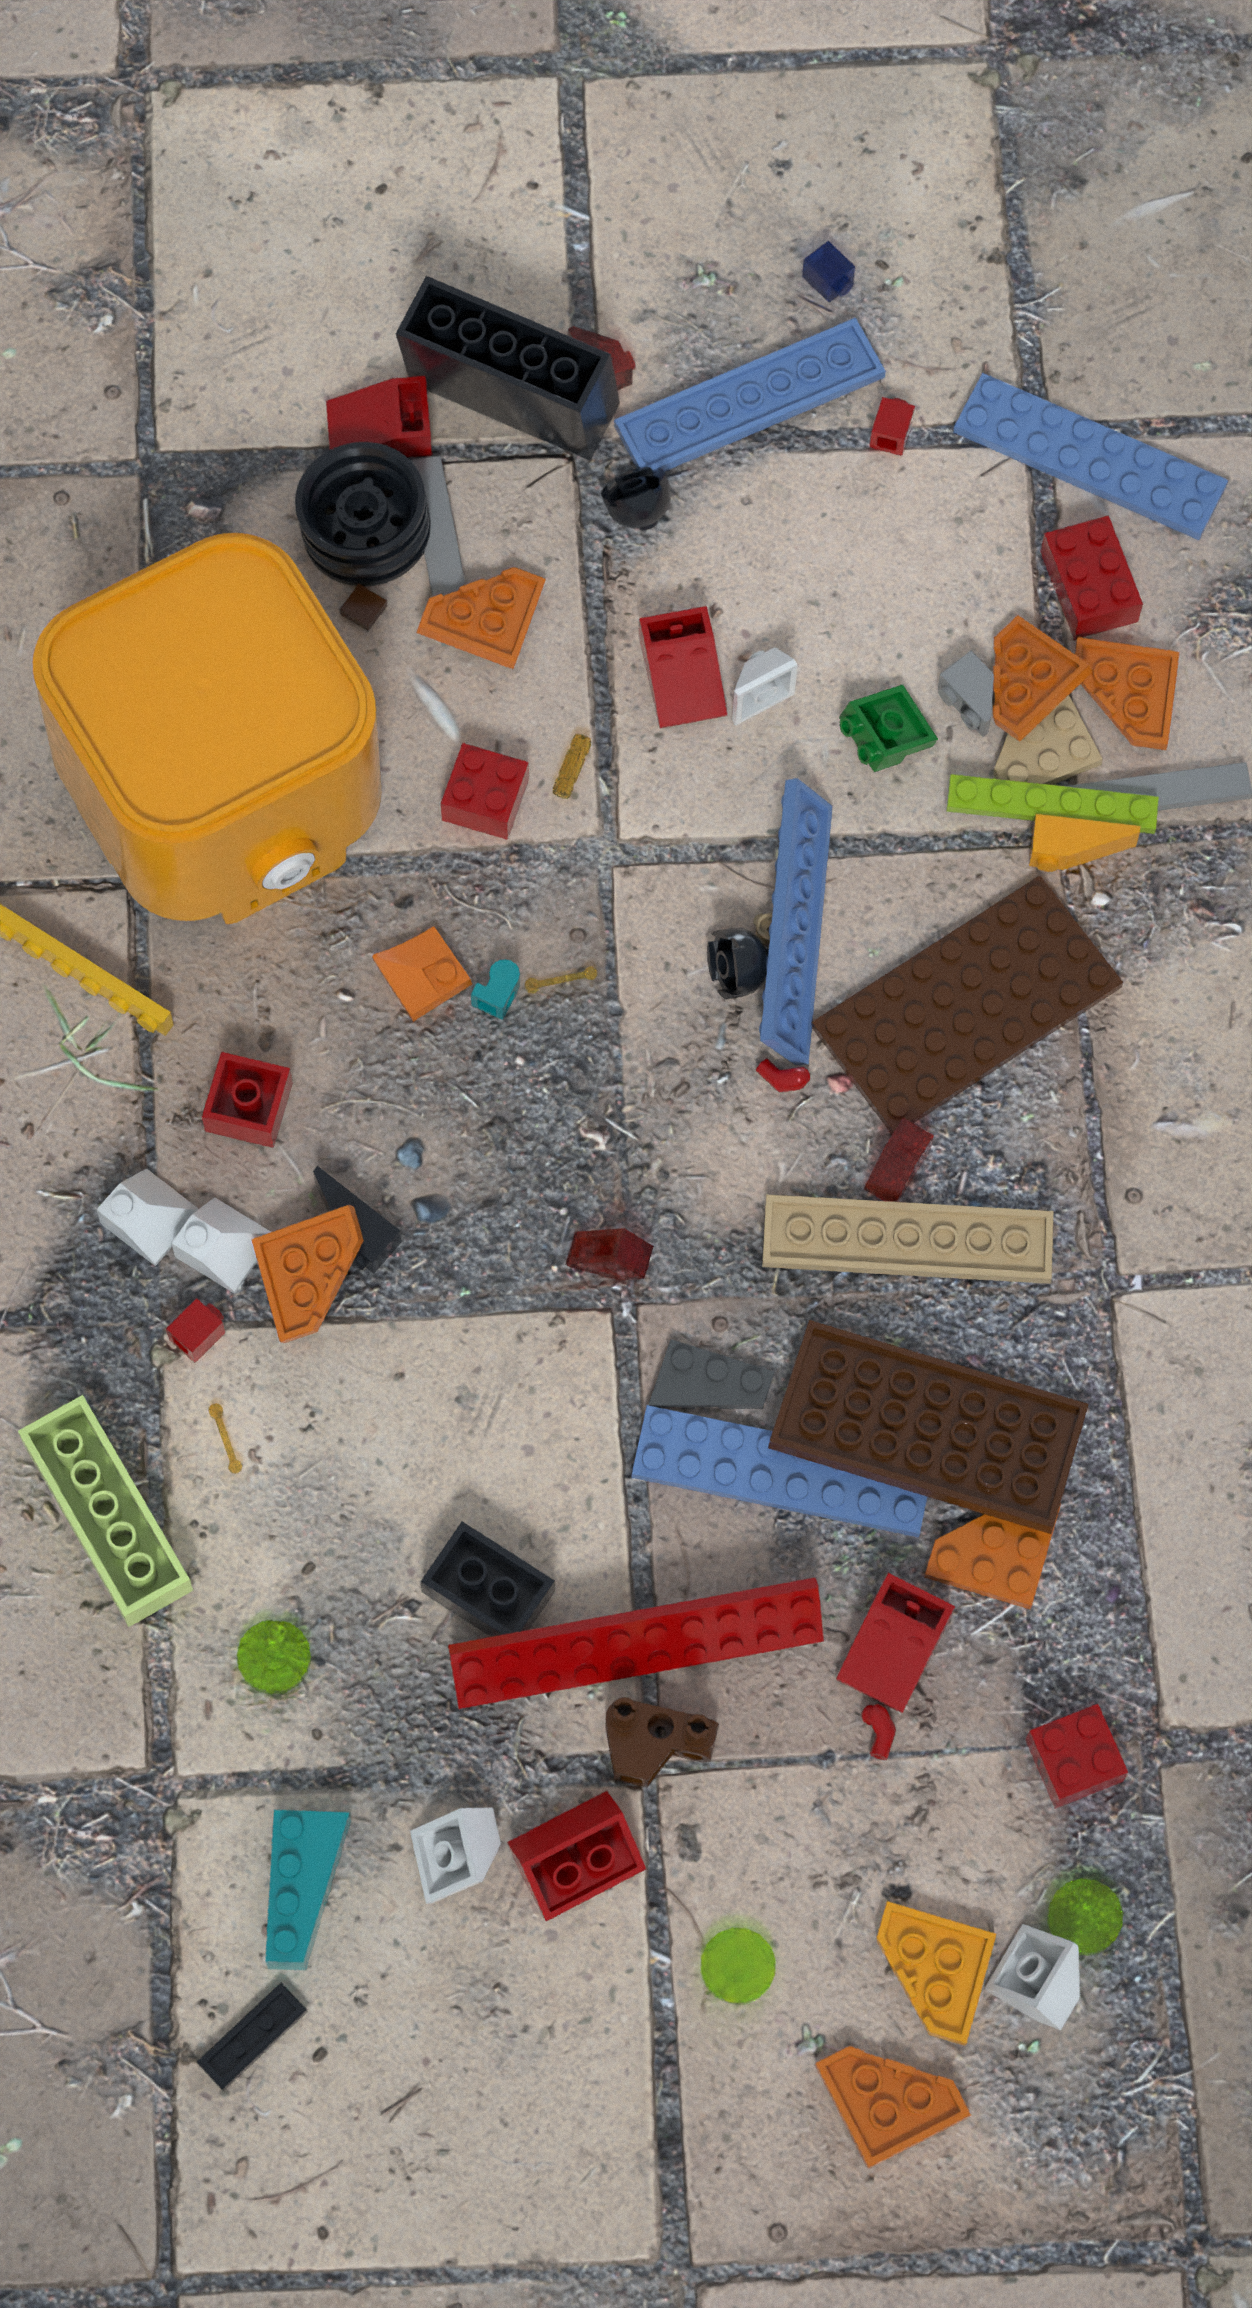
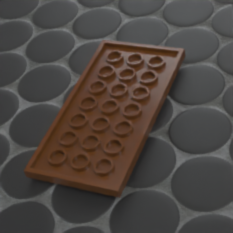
[811,875,1123,1137]
[768,1320,1089,1534]

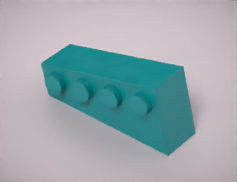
[265,1810,352,1970]

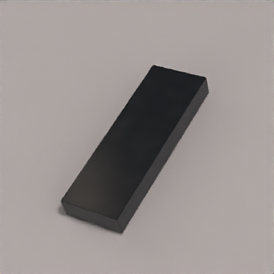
[197,1982,308,2091]

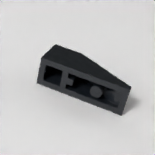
[313,1166,402,1274]

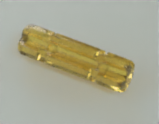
[553,734,591,799]

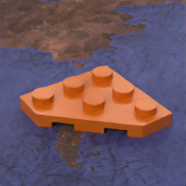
[416,567,546,669]
[993,615,1092,742]
[1075,637,1180,750]
[251,1205,364,1343]
[924,1503,1061,1610]
[815,2046,971,2169]

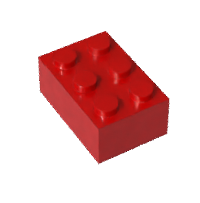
[1040,515,1143,640]

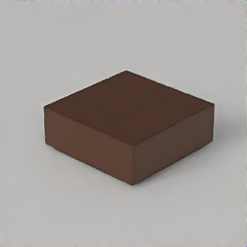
[339,584,387,631]

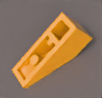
[1029,814,1140,872]

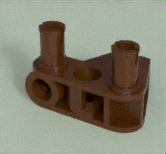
[605,1697,719,1788]

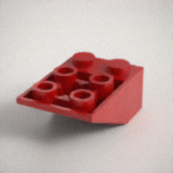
[326,376,432,457]
[639,606,727,728]
[836,1573,955,1713]

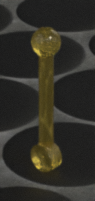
[525,966,598,993]
[208,1403,243,1474]

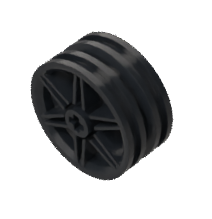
[295,442,431,587]

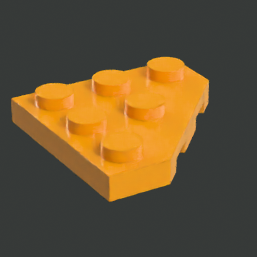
[876,1901,996,2046]

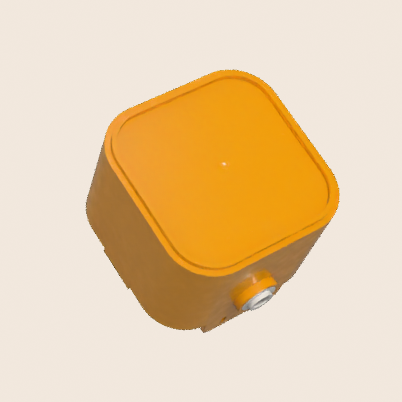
[32,533,382,924]

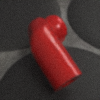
[756,1058,810,1092]
[861,1704,896,1760]

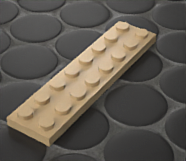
[762,1194,1054,1284]

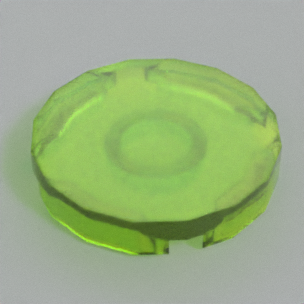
[237,1620,311,1695]
[1047,1878,1123,1956]
[701,1928,776,2005]

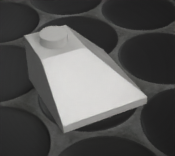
[732,647,798,726]
[97,1169,199,1266]
[171,1197,271,1294]
[410,1808,501,1904]
[985,1924,1080,2030]

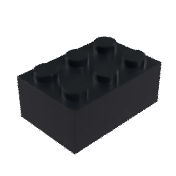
[420,1521,555,1637]

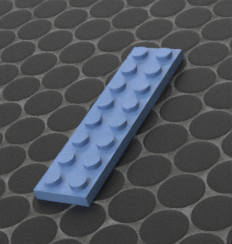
[614,318,886,473]
[953,373,1228,540]
[759,778,833,1066]
[632,1405,927,1537]

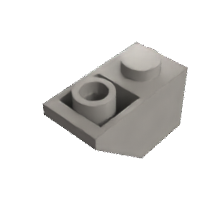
[938,650,994,737]

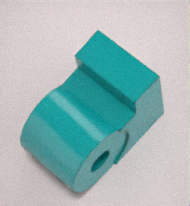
[471,959,520,1020]

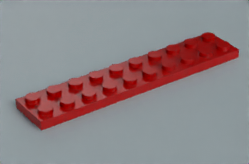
[448,1577,824,1709]

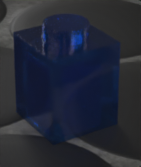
[802,240,855,303]

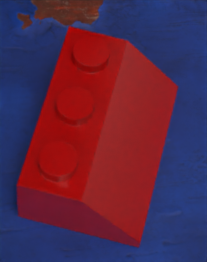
[507,1790,646,1922]

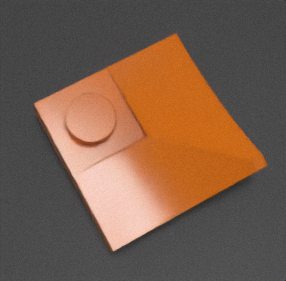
[372,926,472,1022]

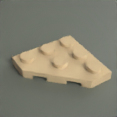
[993,695,1103,785]

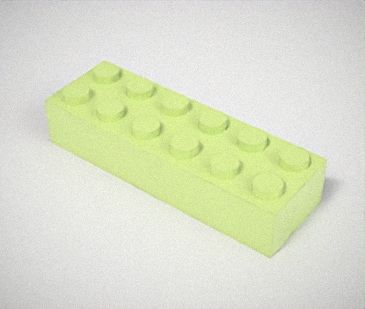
[18,1395,193,1627]

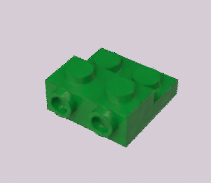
[839,684,938,772]

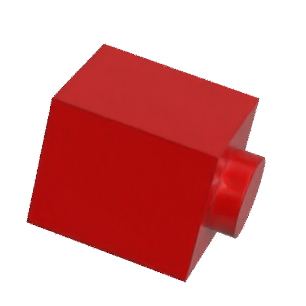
[869,397,915,456]
[166,1298,225,1363]

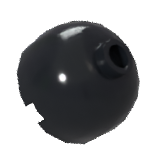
[601,467,672,530]
[707,928,769,999]

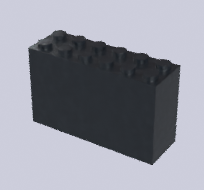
[395,276,620,461]

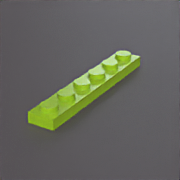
[946,774,1159,834]

